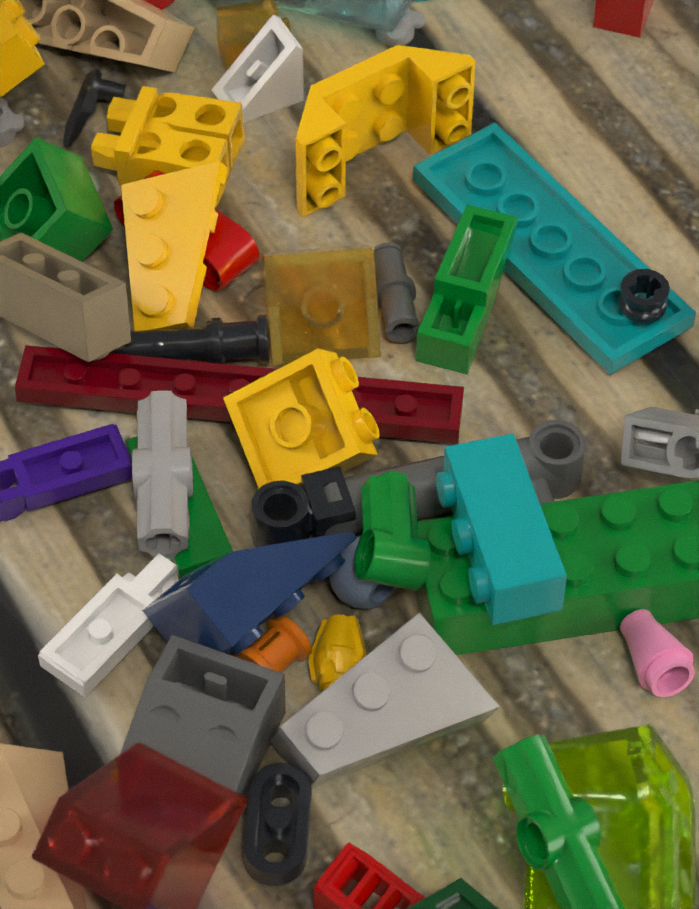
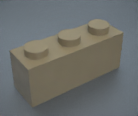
[0,233,131,362]

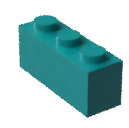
[435,433,567,625]

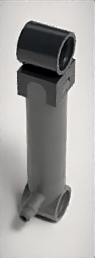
[252,420,586,547]

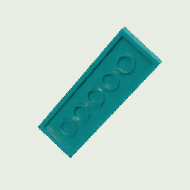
[413,123,696,375]

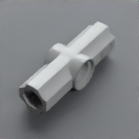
[132,391,193,558]

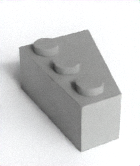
[270,613,500,788]

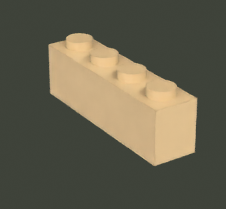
[19,0,195,73]
[0,743,87,909]

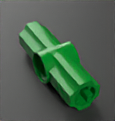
[492,734,625,909]

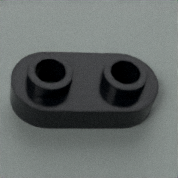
[243,763,312,886]

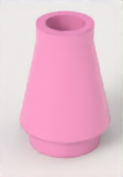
[620,609,695,697]

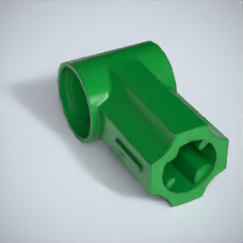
[354,471,431,591]

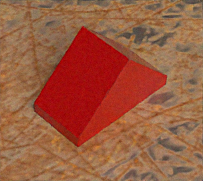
[593,0,654,38]

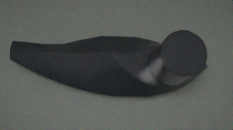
[63,68,126,148]

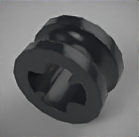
[618,269,670,323]

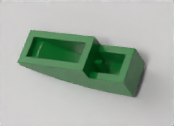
[416,204,518,375]

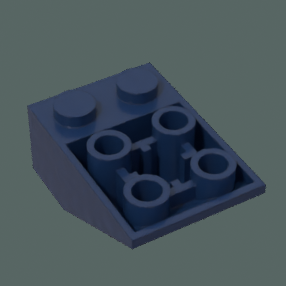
[142,531,357,655]

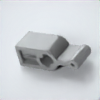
[621,407,699,478]

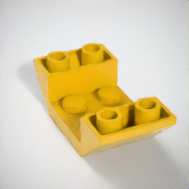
[296,45,476,218]

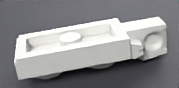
[38,554,178,697]

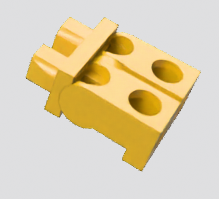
[91,86,245,208]

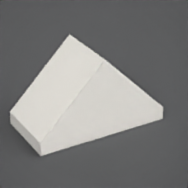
[212,15,304,123]

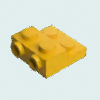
[223,349,380,488]

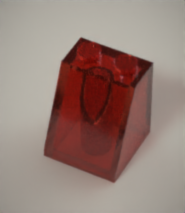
[30,742,249,909]

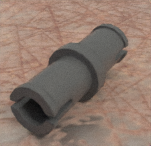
[369,242,420,343]

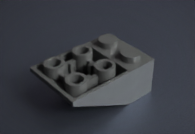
[97,635,286,863]

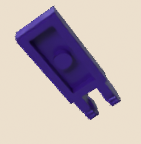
[0,424,133,522]

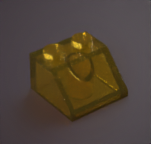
[261,245,381,365]

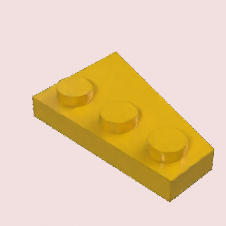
[121,160,228,331]

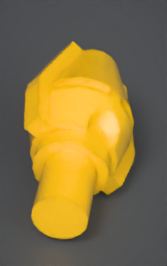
[309,614,367,691]

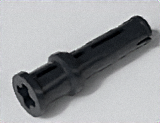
[110,314,270,364]

